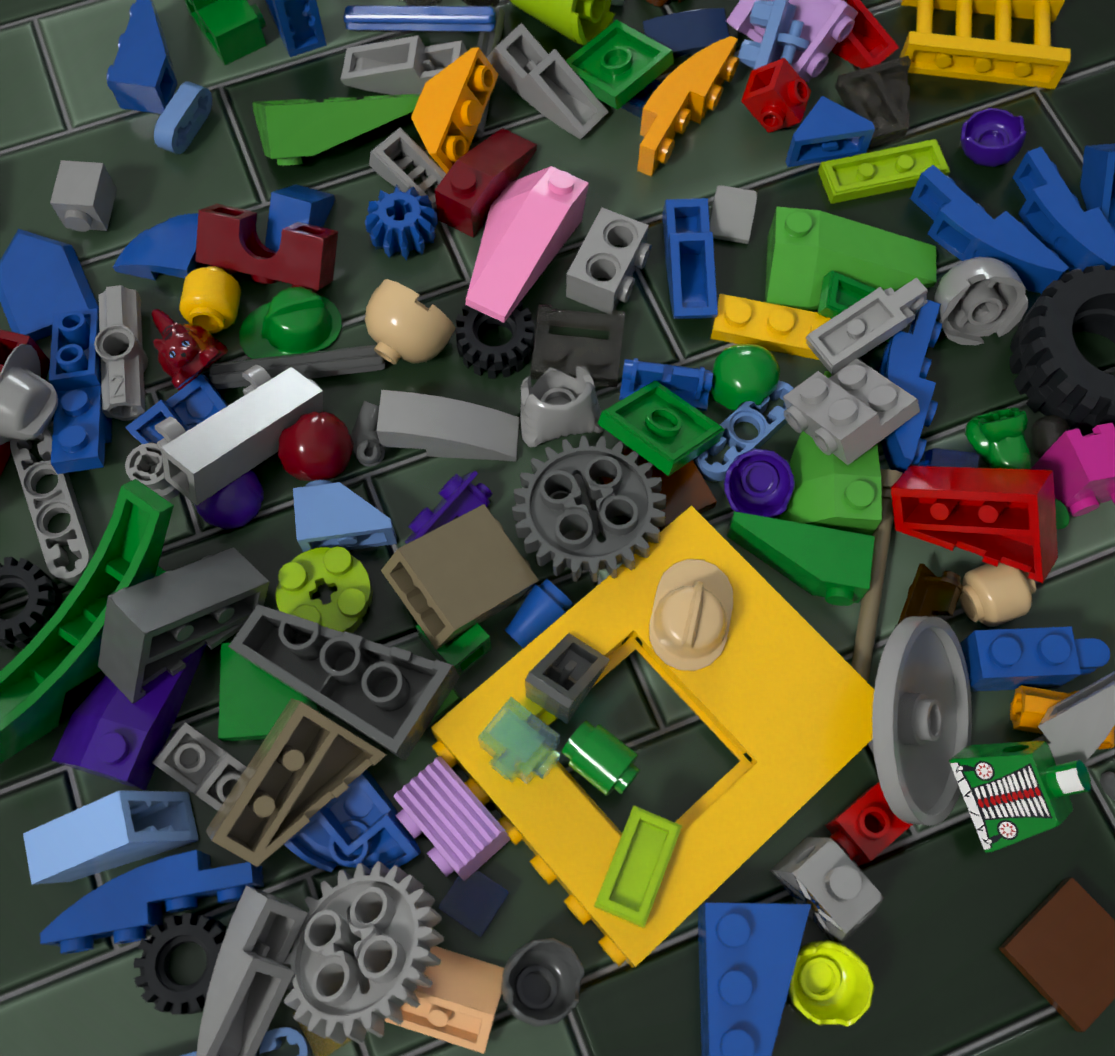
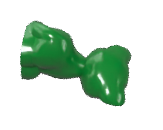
[964,408,1069,530]

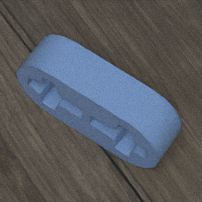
[154,81,212,154]

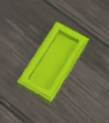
[594,805,682,928]

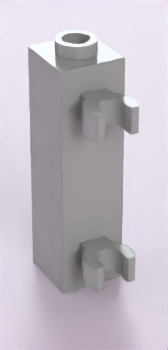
[155,365,323,505]

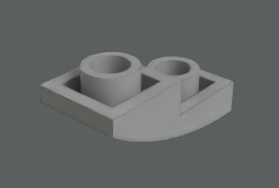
[151,721,246,811]

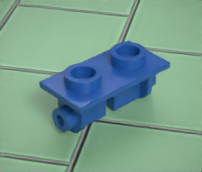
[619,358,713,411]

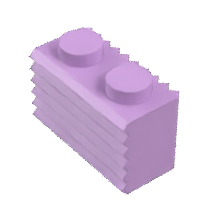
[393,756,510,881]

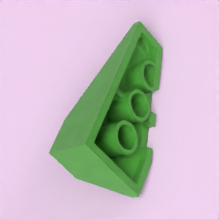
[777,371,882,535]

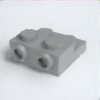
[783,358,920,465]

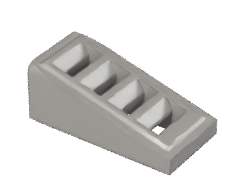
[369,128,446,209]

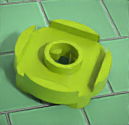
[276,546,373,633]

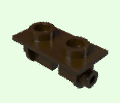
[894,563,963,629]

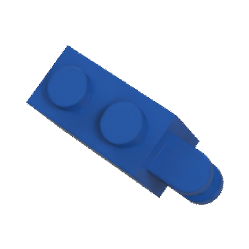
[960,626,1110,692]

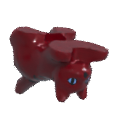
[151,309,228,391]

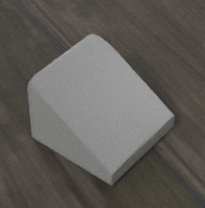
[709,185,758,244]

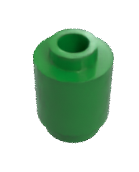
[561,720,640,796]

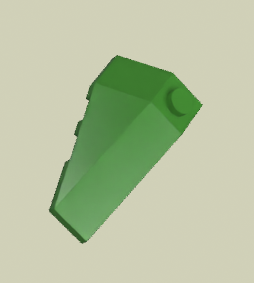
[252,94,420,166]
[765,207,937,311]

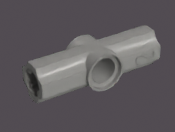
[94,285,148,421]

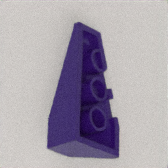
[52,644,207,791]

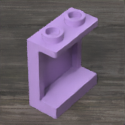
[726,0,859,82]

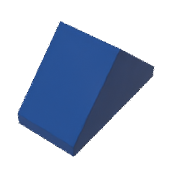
[786,96,875,167]
[265,184,335,251]

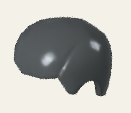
[501,938,585,1027]

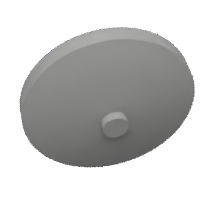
[872,616,972,826]

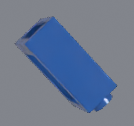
[265,0,327,57]

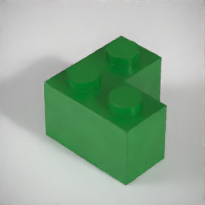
[184,0,266,66]

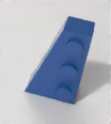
[698,903,811,1056]

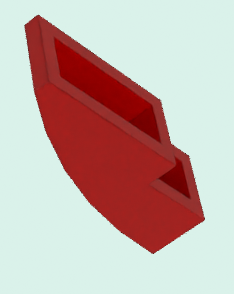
[831,0,899,73]

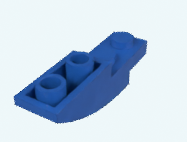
[1012,147,1115,272]
[910,165,1069,294]
[879,299,942,473]
[49,308,112,474]
[40,850,264,954]

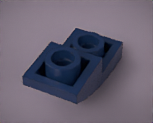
[643,8,730,58]

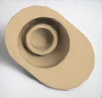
[649,559,733,671]

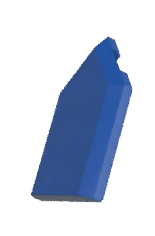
[0,229,99,341]

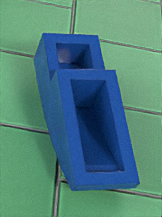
[662,198,718,319]

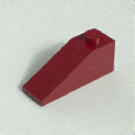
[434,128,537,238]

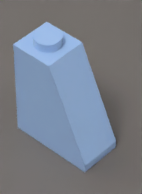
[23,791,199,885]

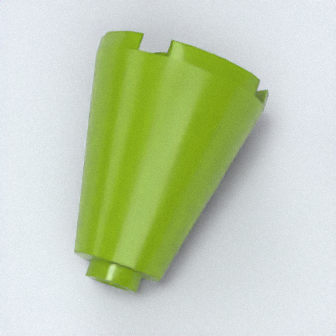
[510,0,615,46]

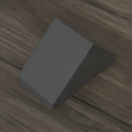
[525,633,610,724]

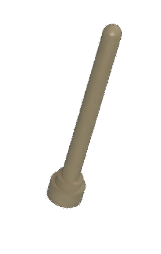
[851,469,903,682]

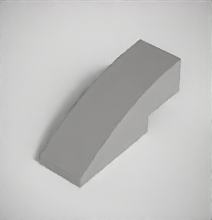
[487,23,608,139]
[341,35,467,95]
[376,390,519,461]
[1032,671,1115,765]
[196,885,308,1056]

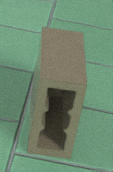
[381,504,539,650]

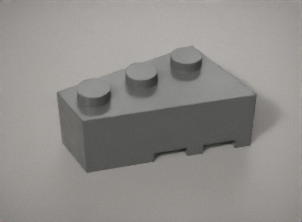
[98,547,270,704]

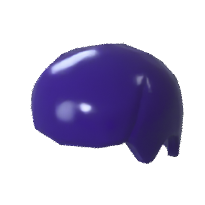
[961,107,1027,167]
[724,448,795,518]
[193,469,264,530]

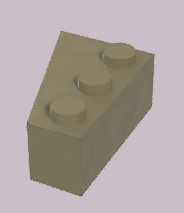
[206,698,386,867]

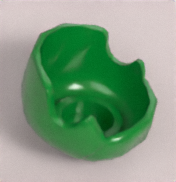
[710,344,781,410]

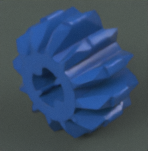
[365,184,438,260]

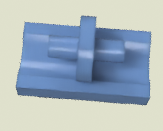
[738,0,810,70]

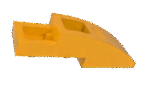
[637,36,739,177]

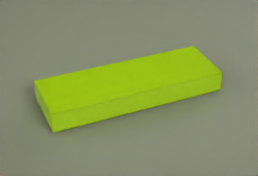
[818,139,950,204]

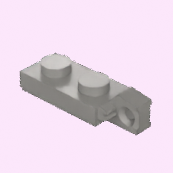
[806,277,928,375]

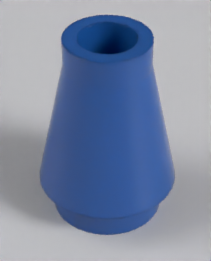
[504,578,574,648]

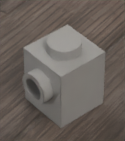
[50,160,117,232]

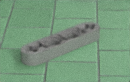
[10,429,94,586]

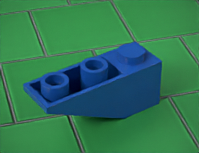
[107,0,177,114]

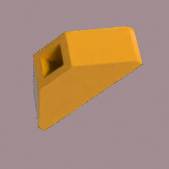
[411,47,499,174]

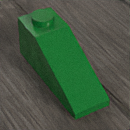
[727,511,875,606]

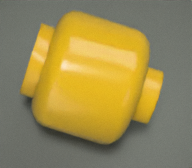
[179,266,241,333]

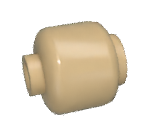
[959,563,1036,627]

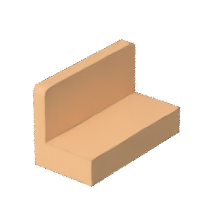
[384,946,504,1054]

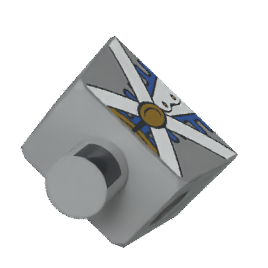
[770,837,884,944]

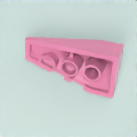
[465,166,589,323]

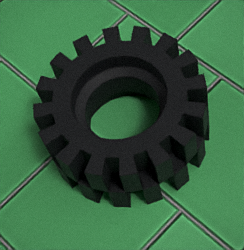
[455,301,535,379]
[0,557,62,649]
[133,913,227,1014]

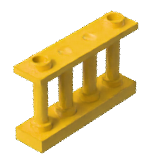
[898,0,1071,89]

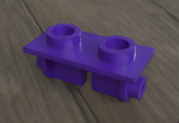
[405,471,493,544]

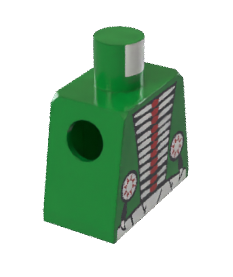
[949,741,1091,853]

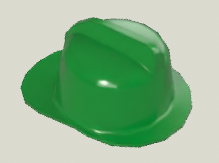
[239,287,342,359]

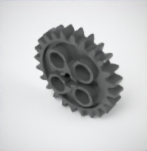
[512,436,666,582]

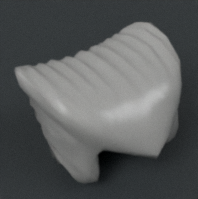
[520,366,604,447]

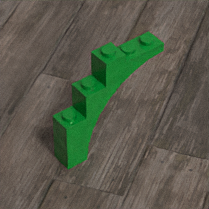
[0,479,174,764]

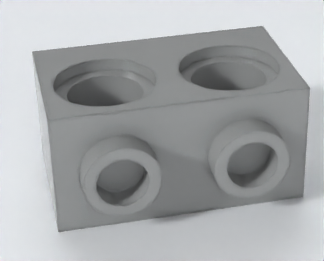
[566,207,652,315]

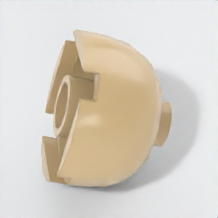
[365,279,456,365]

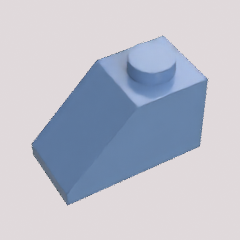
[293,480,397,552]

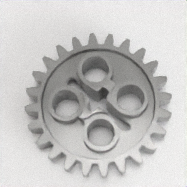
[284,862,444,1044]

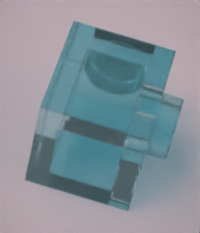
[478,697,561,785]

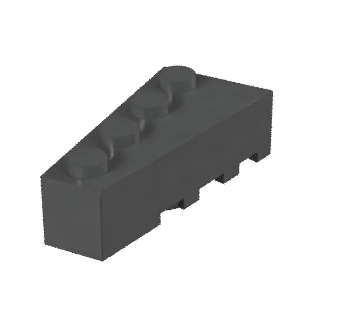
[228,605,460,761]

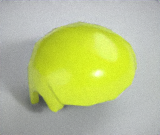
[788,941,874,1026]

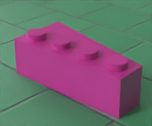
[1031,423,1115,517]

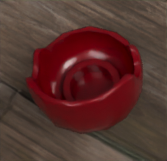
[278,412,354,481]

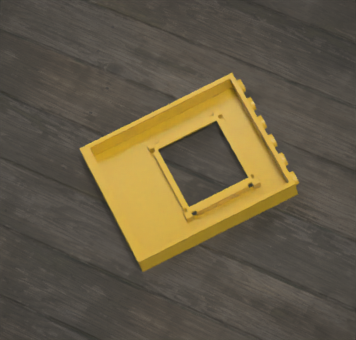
[431,505,874,968]

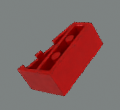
[891,466,1058,583]

